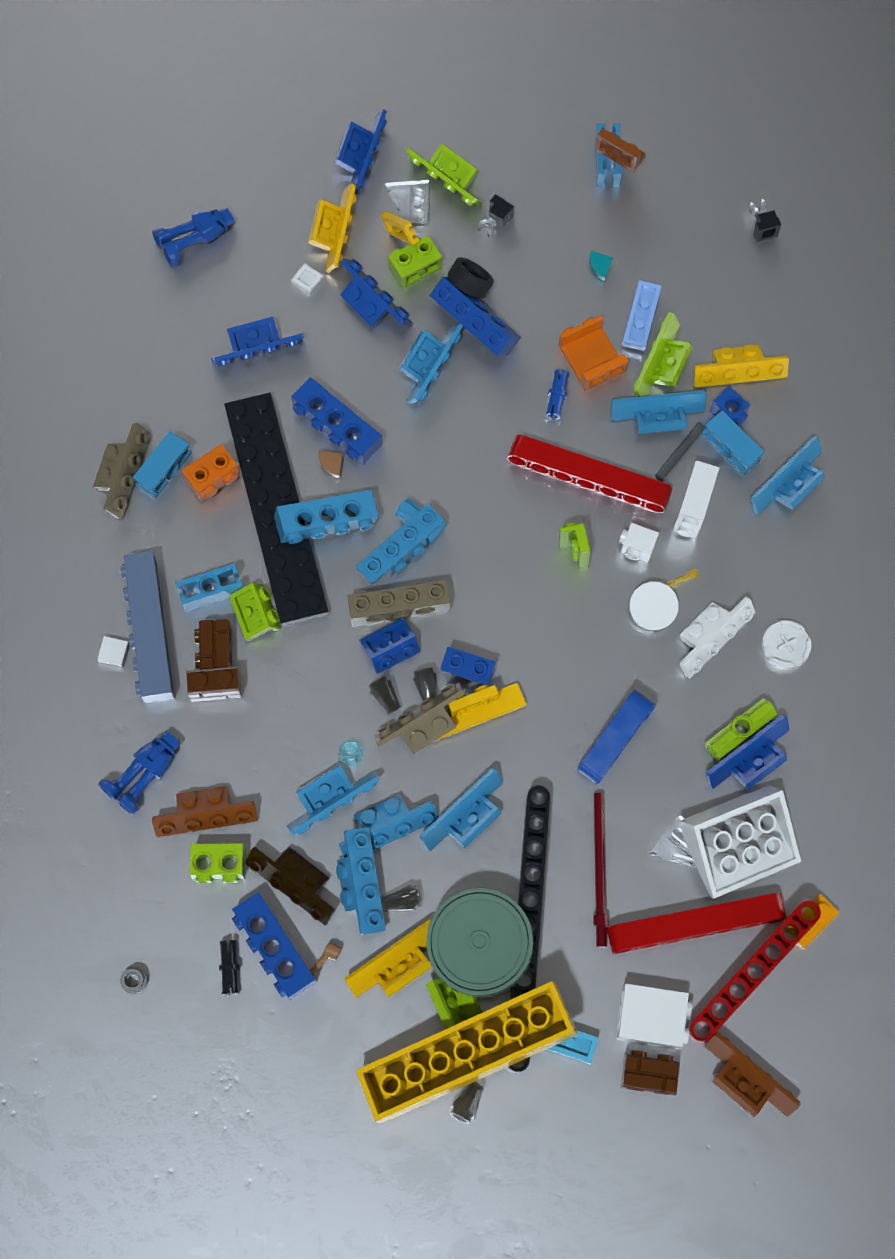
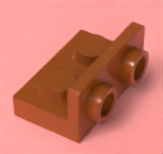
[595,128,646,173]

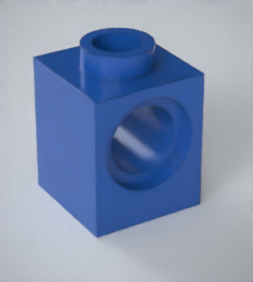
[709,386,750,426]

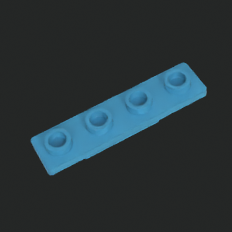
[399,323,463,404]
[610,390,707,434]
[751,436,825,514]
[356,504,444,584]
[286,764,380,835]
[419,767,503,851]
[339,794,439,858]
[336,827,385,935]

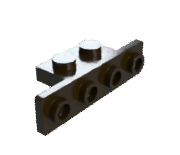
[245,847,335,925]

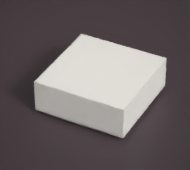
[291,264,324,296]
[97,636,129,667]

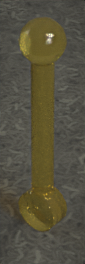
[665,569,699,587]

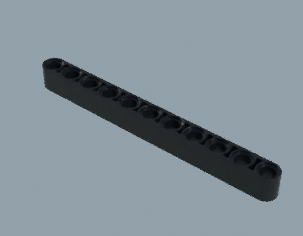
[507,785,550,1074]

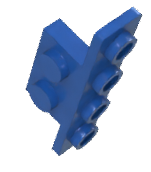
[334,109,387,191]
[340,258,413,327]
[211,316,304,366]
[706,714,790,790]

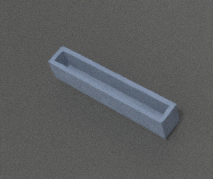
[120,551,175,703]

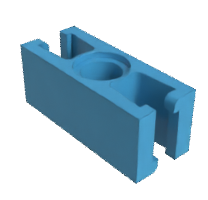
[595,124,622,186]
[702,410,764,476]
[133,431,192,499]
[175,563,243,612]

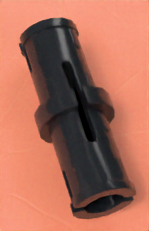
[219,940,240,995]

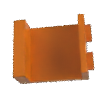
[558,315,629,391]

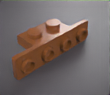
[152,786,258,837]
[704,1032,801,1117]

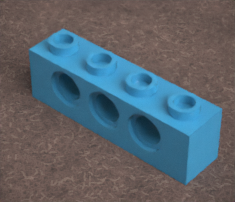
[274,490,379,544]

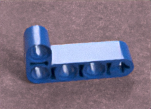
[577,690,657,785]

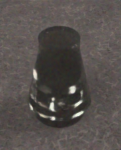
[413,667,437,701]
[368,676,401,715]
[382,885,422,912]
[450,1082,484,1124]

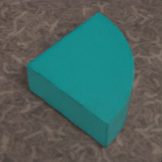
[589,250,613,281]

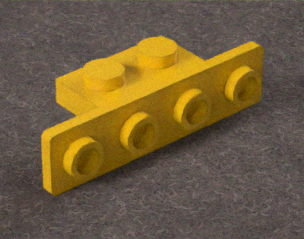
[308,183,357,273]
[693,345,789,388]
[434,683,526,742]
[344,919,432,998]

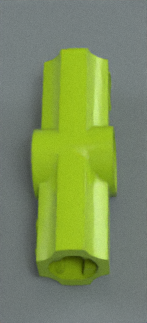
[705,698,778,761]

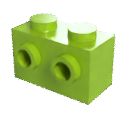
[388,235,443,289]

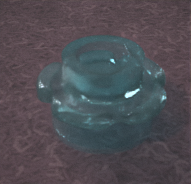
[338,742,363,766]

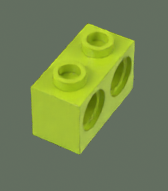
[190,843,245,883]

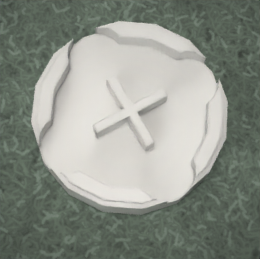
[629,581,679,631]
[761,620,811,670]

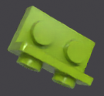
[559,522,590,569]
[229,582,281,641]

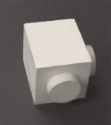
[619,522,659,562]

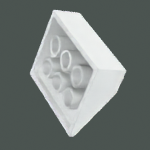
[679,785,801,899]

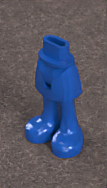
[152,207,235,268]
[97,731,181,815]

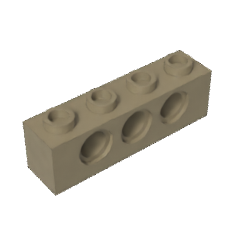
[347,580,450,628]

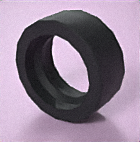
[447,257,494,299]

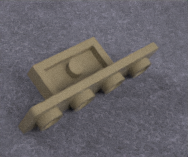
[93,423,151,519]
[374,682,465,754]

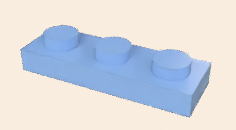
[622,280,662,351]

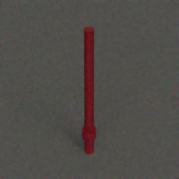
[593,793,609,948]

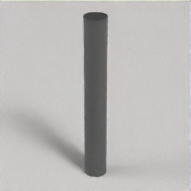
[655,422,705,481]

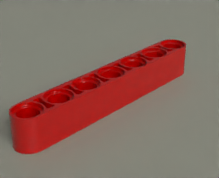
[507,435,673,513]
[606,893,787,954]
[689,900,821,1043]

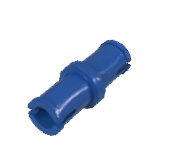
[546,369,569,419]

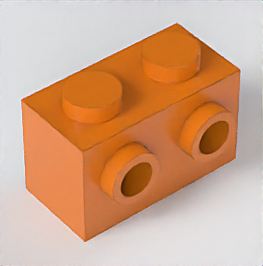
[181,444,240,501]

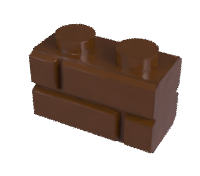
[194,619,232,670]
[186,667,241,702]
[620,1050,680,1096]

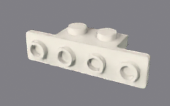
[679,597,755,679]

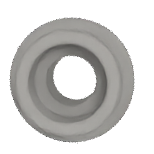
[120,967,147,994]

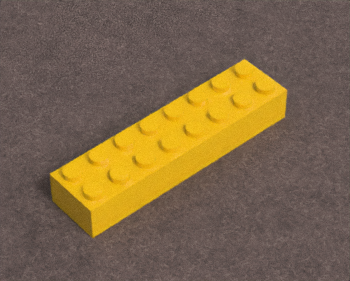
[356,981,578,1123]

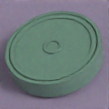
[426,888,533,998]

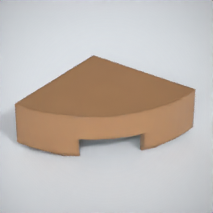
[319,450,343,479]

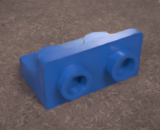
[359,618,420,674]
[440,646,496,685]

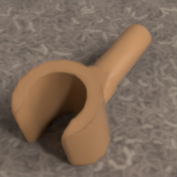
[309,944,342,975]

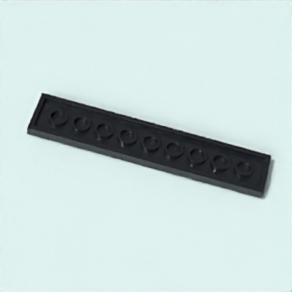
[224,392,329,627]

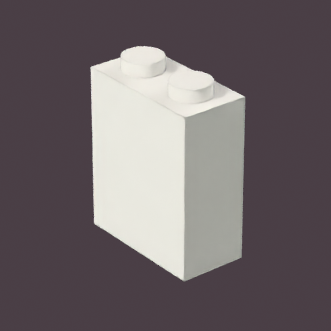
[673,461,720,537]
[616,984,692,1049]

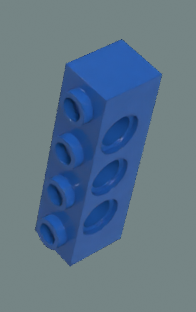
[429,277,521,356]
[291,377,383,465]
[231,892,317,1000]

